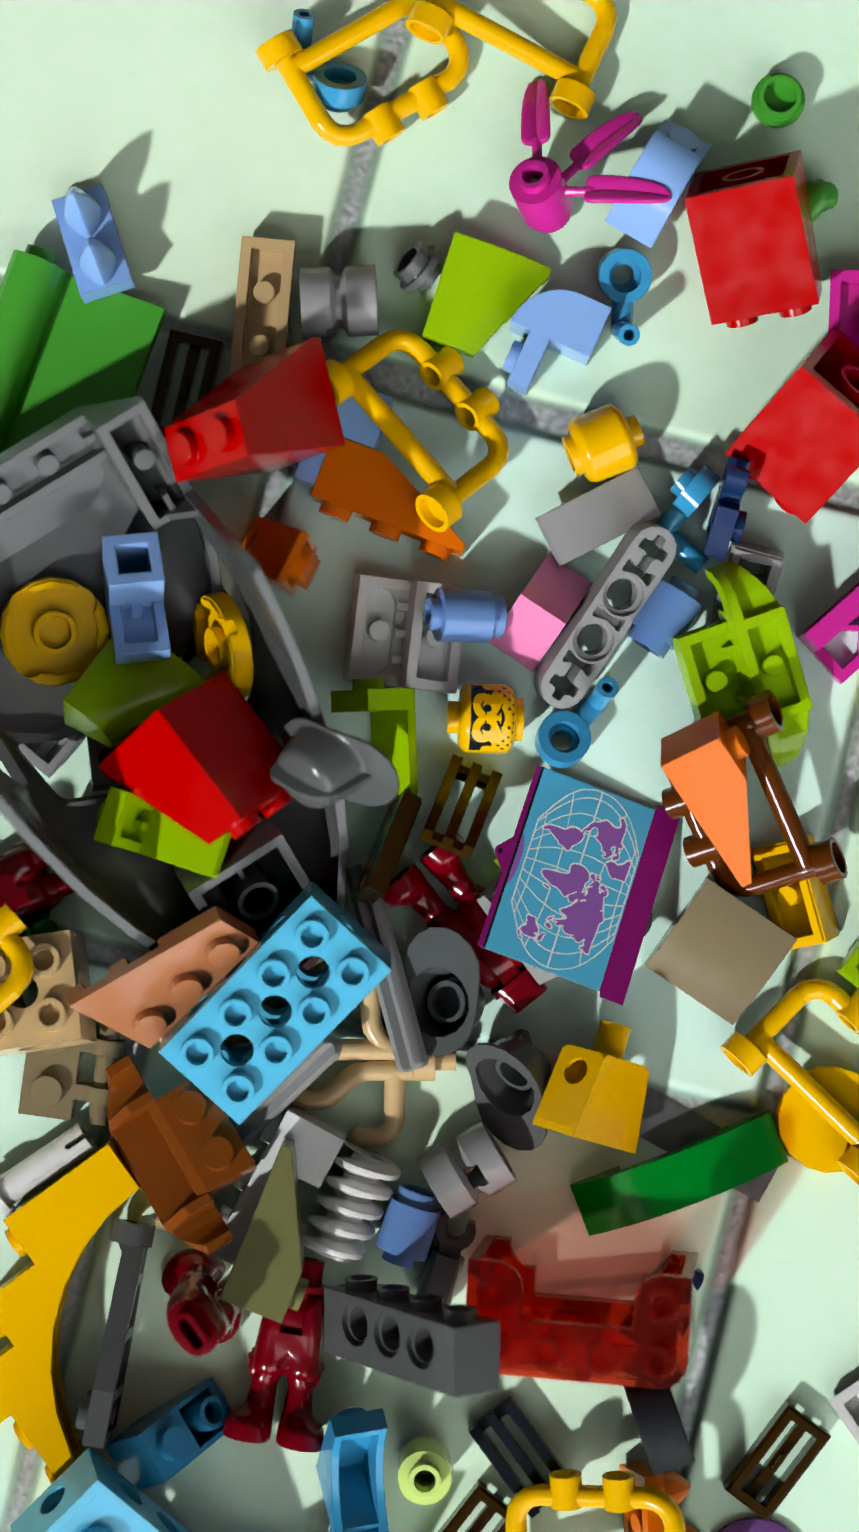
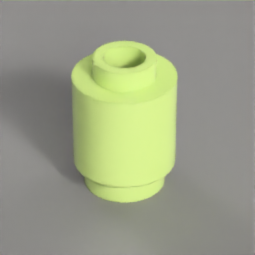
[398,1436,452,1505]

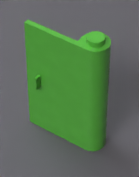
[0,244,167,454]

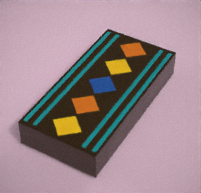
[352,790,422,906]

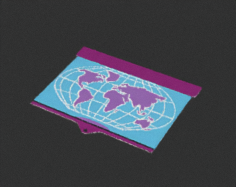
[477,765,680,1006]

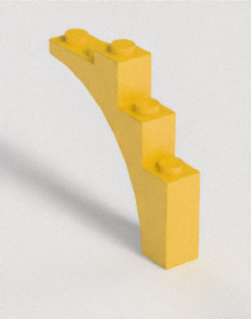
[0,1138,141,1484]

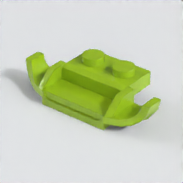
[672,561,813,767]

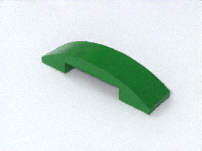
[570,1110,789,1236]

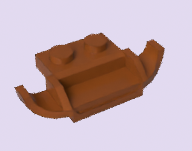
[105,1055,257,1255]

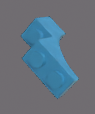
[316,1407,389,1532]

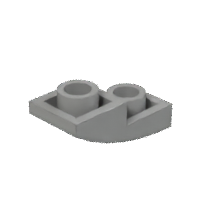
[535,466,661,566]

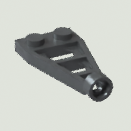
[76,1218,156,1449]

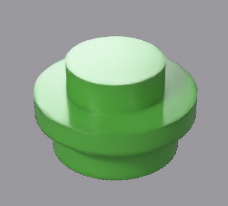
[751,73,805,128]

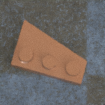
[65,906,259,1049]

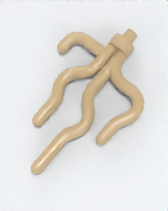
[159,961,456,1148]

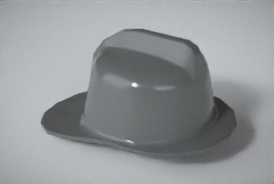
[270,717,400,809]
[404,927,484,1056]
[466,1029,552,1151]

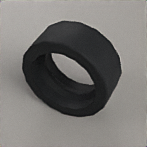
[621,1363,695,1475]

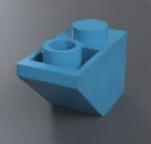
[105,1377,231,1490]

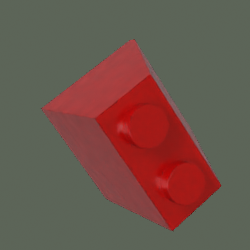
[684,150,822,328]
[724,326,859,524]
[163,337,345,483]
[98,672,293,845]

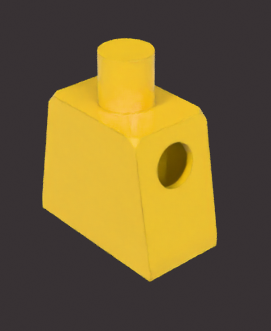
[532,1020,649,1154]

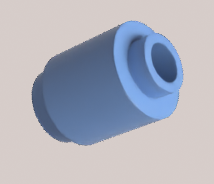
[627,575,703,659]
[423,587,507,643]
[375,1183,441,1268]

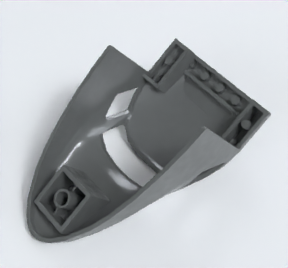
[0,396,349,970]

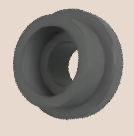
[393,241,442,293]

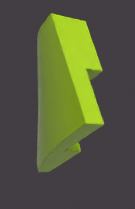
[422,232,552,358]
[62,637,207,748]

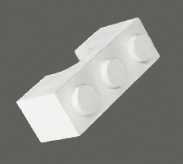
[211,1104,346,1265]

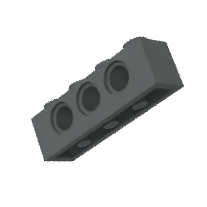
[323,1274,500,1398]

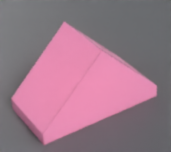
[489,554,593,671]

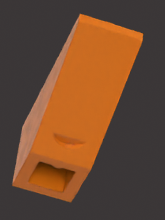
[311,438,465,561]
[242,516,321,596]

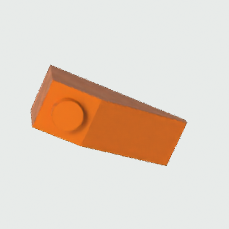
[660,711,752,888]

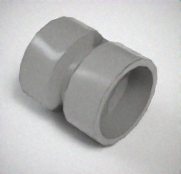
[299,264,379,339]
[417,1120,517,1220]

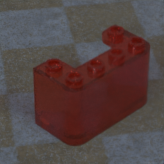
[466,1234,699,1389]

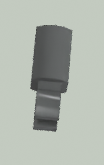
[416,1211,476,1305]

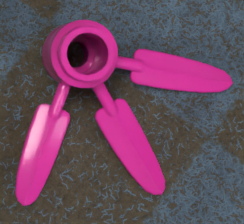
[509,79,672,233]

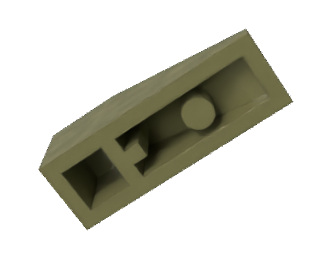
[220,1137,310,1324]

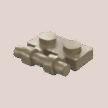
[18,1024,125,1126]

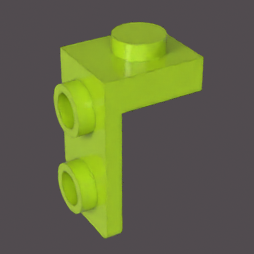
[331,678,418,796]
[93,786,231,878]

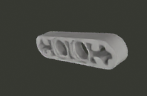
[534,521,677,709]

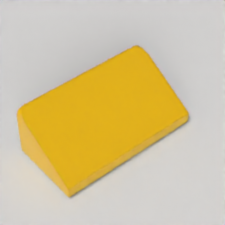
[750,833,840,950]

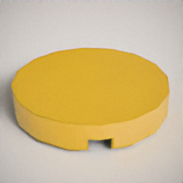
[0,576,109,686]
[193,592,254,697]
[776,1065,859,1173]

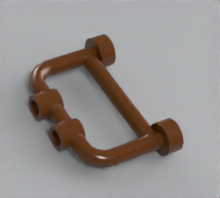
[662,690,848,897]

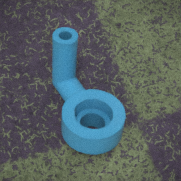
[292,9,367,113]
[596,247,652,346]
[654,464,722,574]
[535,677,618,768]

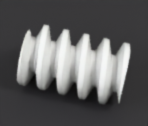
[303,1141,402,1262]

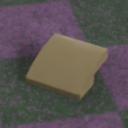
[644,878,797,1025]

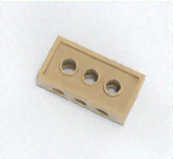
[0,930,97,1057]

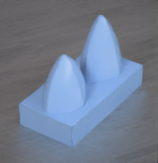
[51,184,135,304]

